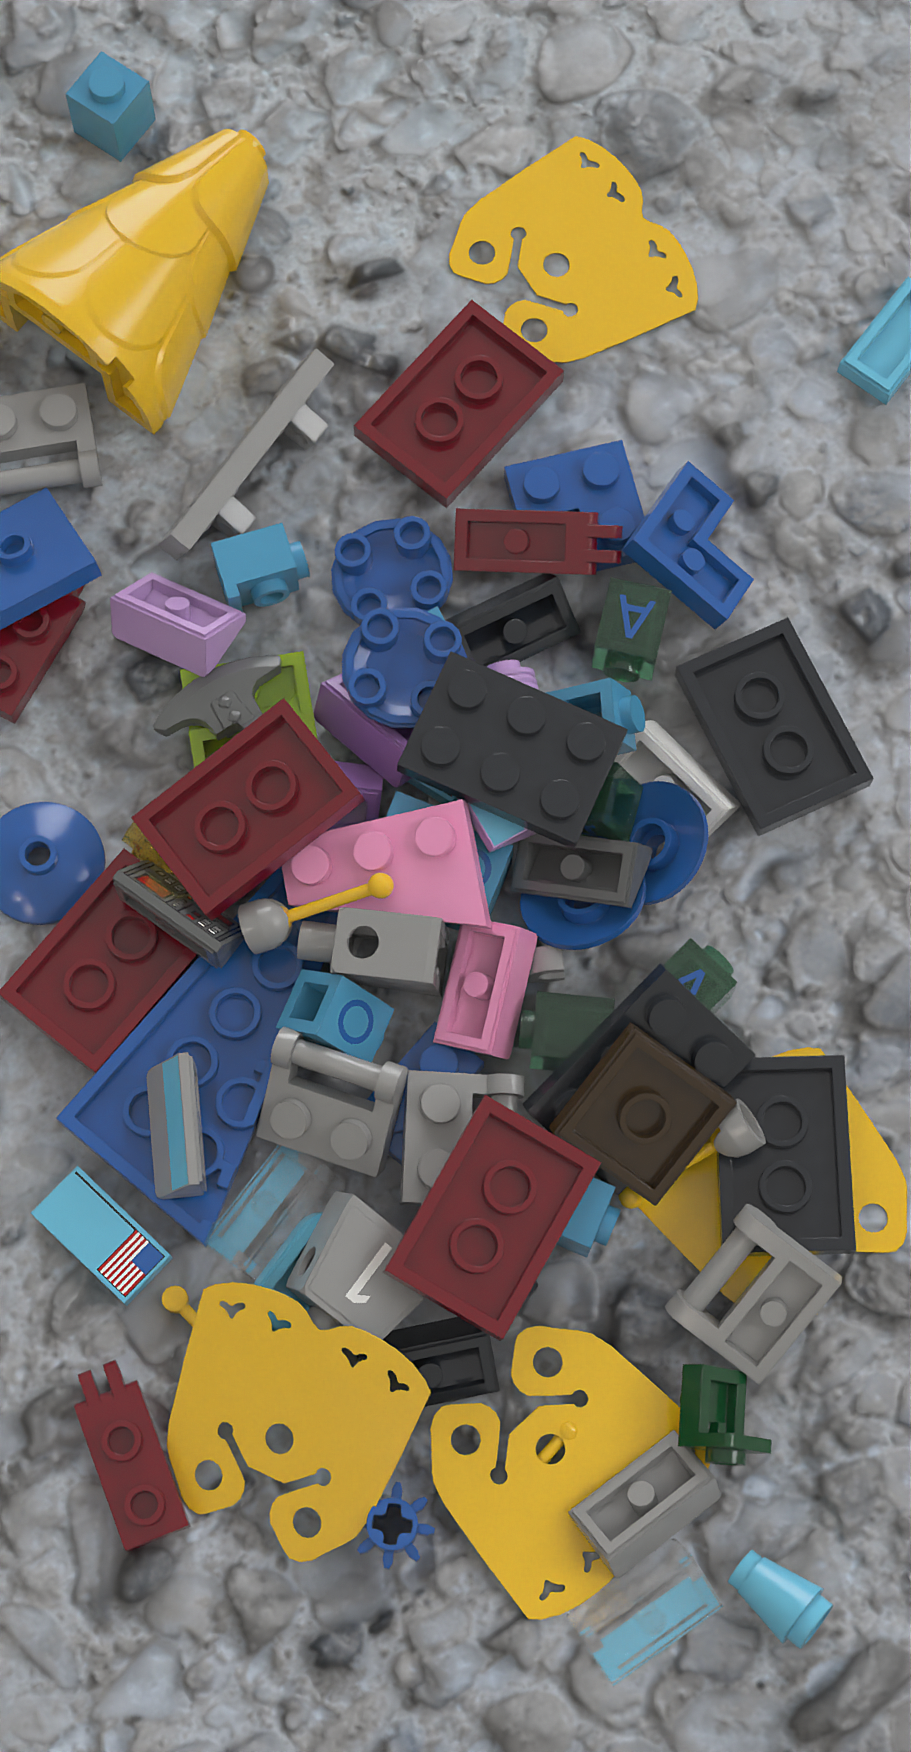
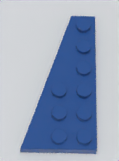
[56,866,338,1248]

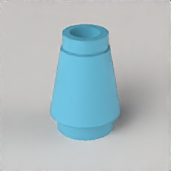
[728,1550,833,1649]

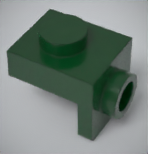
[678,1364,772,1466]

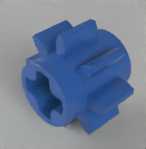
[357,1482,435,1570]

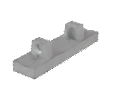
[158,348,334,560]

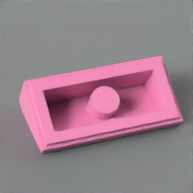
[433,921,537,1060]

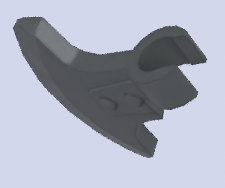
[153,655,282,741]

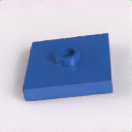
[0,487,102,630]

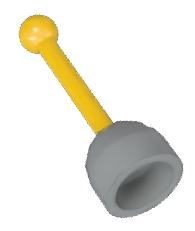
[238,873,394,954]
[618,1099,766,1209]

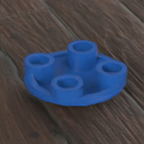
[331,516,453,625]
[342,608,467,728]

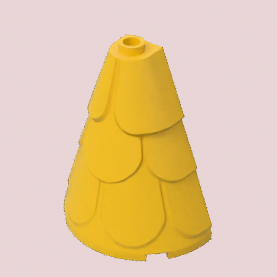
[0,129,269,435]

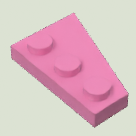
[282,799,492,929]

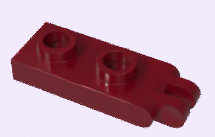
[454,508,623,575]
[0,584,86,724]
[74,1360,191,1552]

